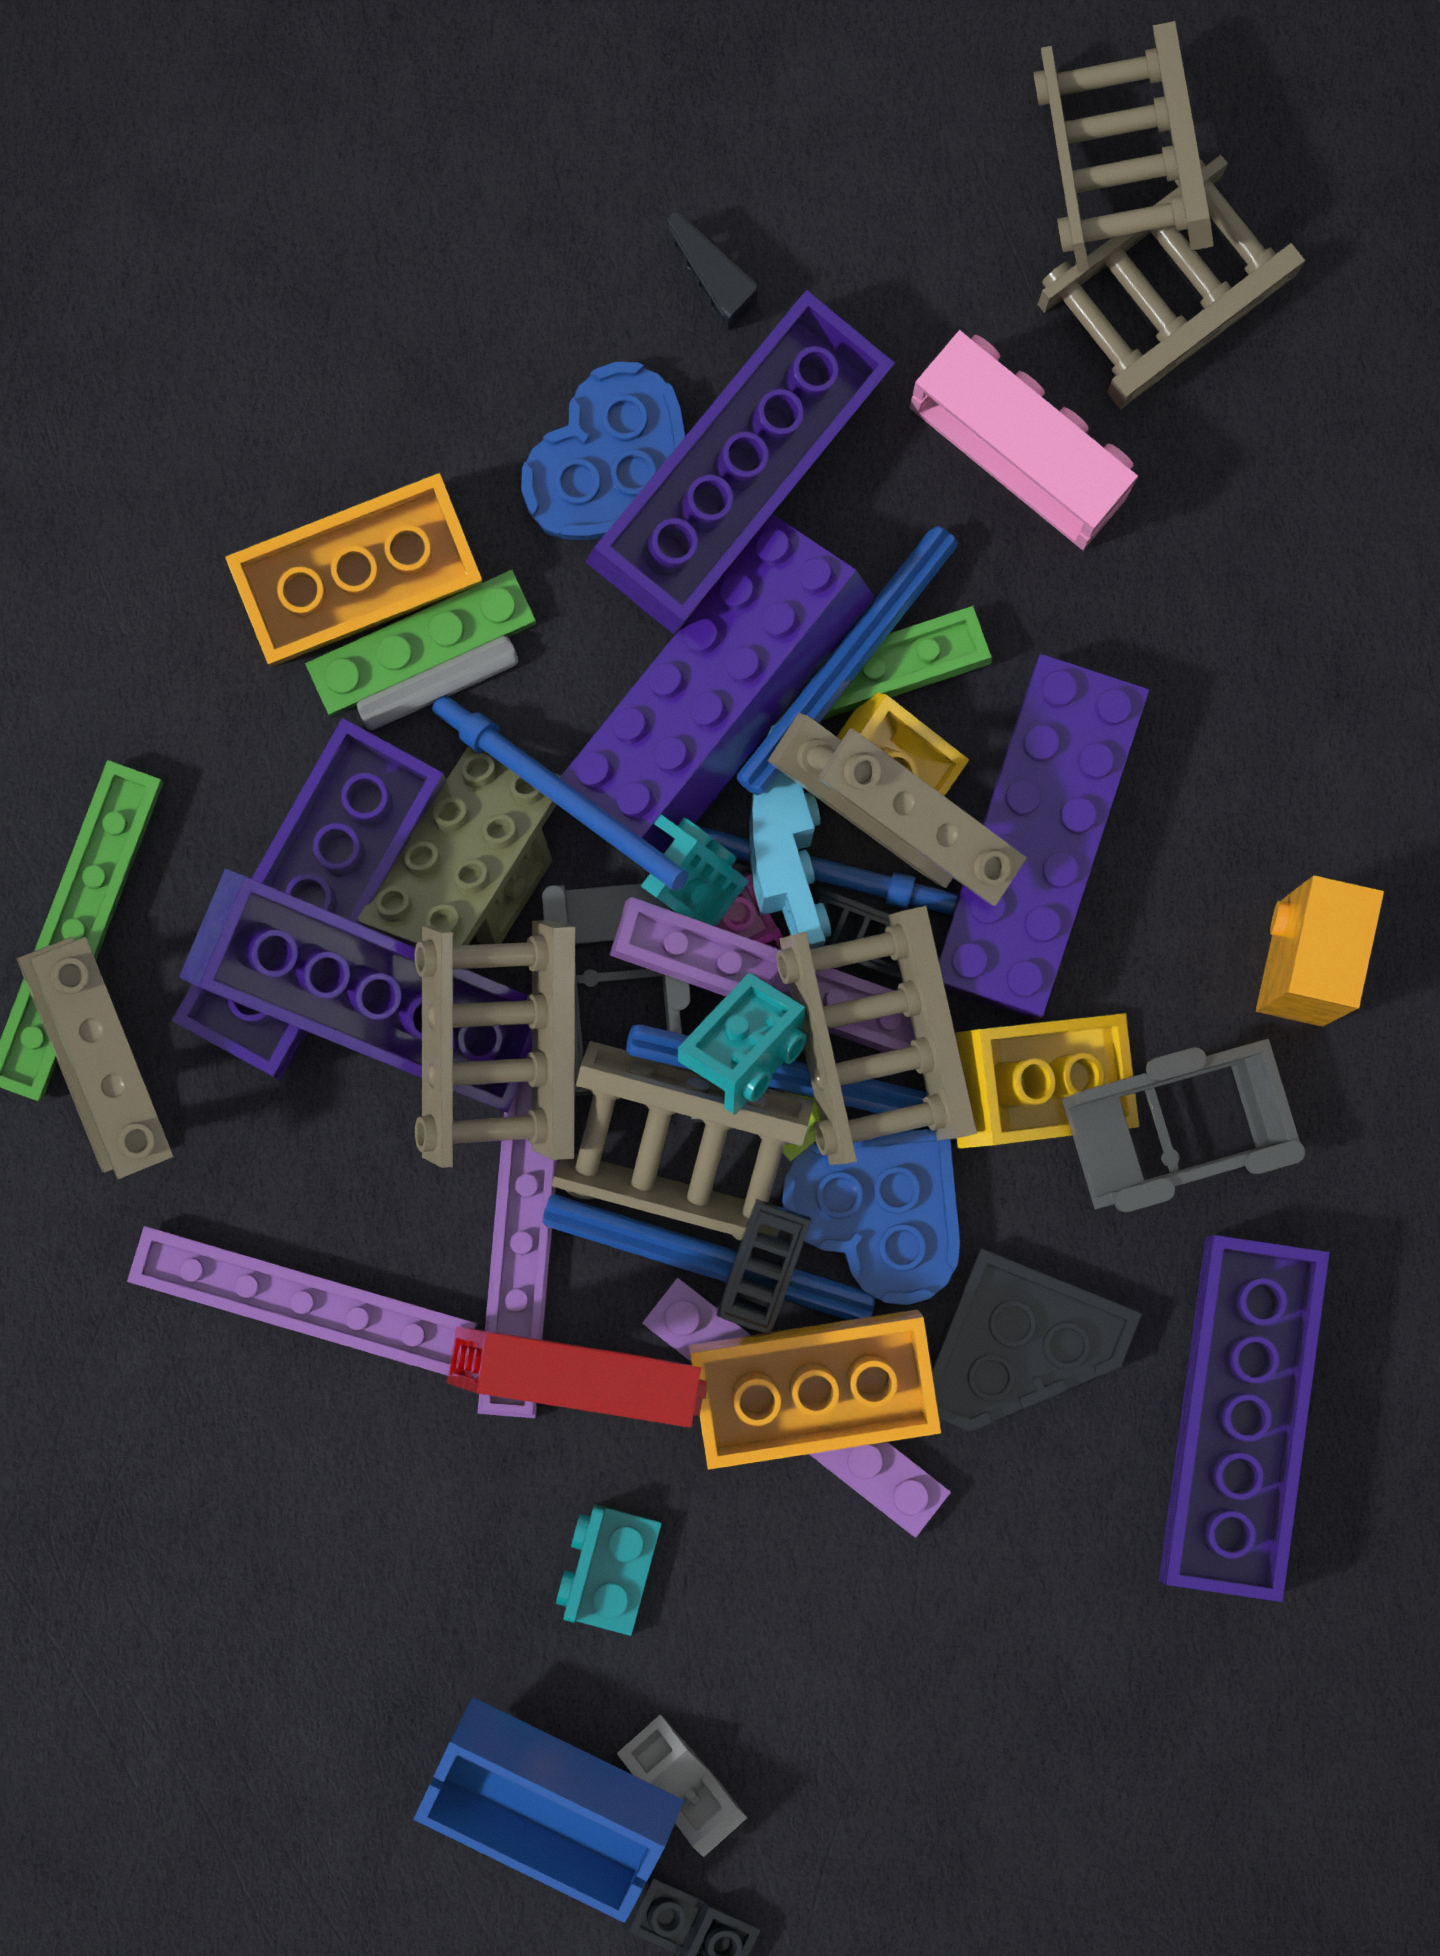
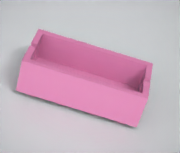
[910,330,1138,550]

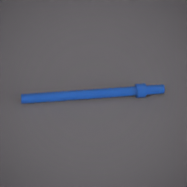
[432,695,689,891]
[696,825,958,916]

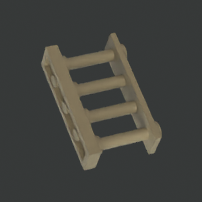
[1033,21,1214,272]
[1038,155,1305,410]
[767,713,1027,906]
[776,906,977,1165]
[415,920,575,1168]
[16,937,173,1179]
[552,1041,814,1241]

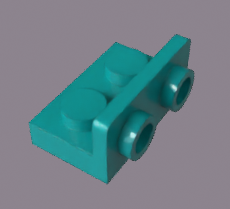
[641,814,749,927]
[678,973,807,1115]
[556,1504,662,1636]

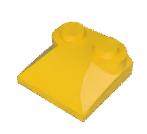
[837,693,969,796]

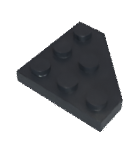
[932,1248,1142,1432]

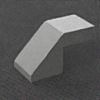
[617,1714,747,1857]

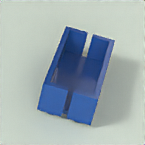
[413,1697,684,1923]

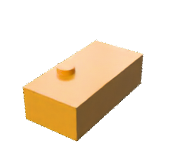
[225,473,482,667]
[1256,875,1384,1027]
[689,1310,941,1470]

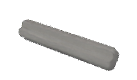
[357,636,518,730]

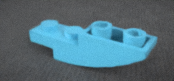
[749,724,831,949]

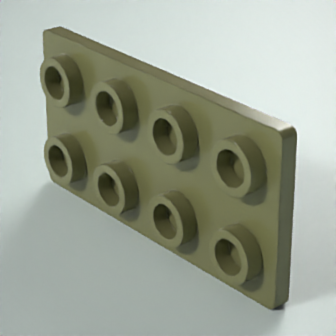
[358,746,561,948]

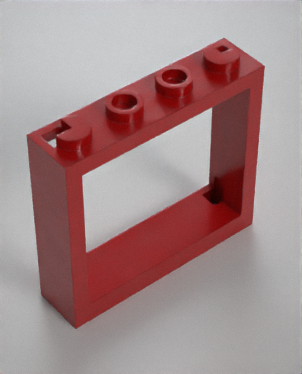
[447,1326,707,1428]

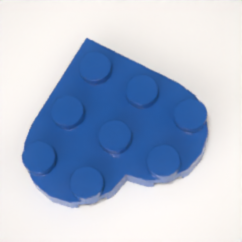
[521,362,685,540]
[782,1129,960,1305]

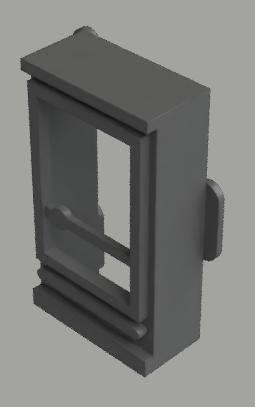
[542,883,690,1096]
[1062,1039,1305,1213]

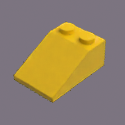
[955,1013,1139,1148]

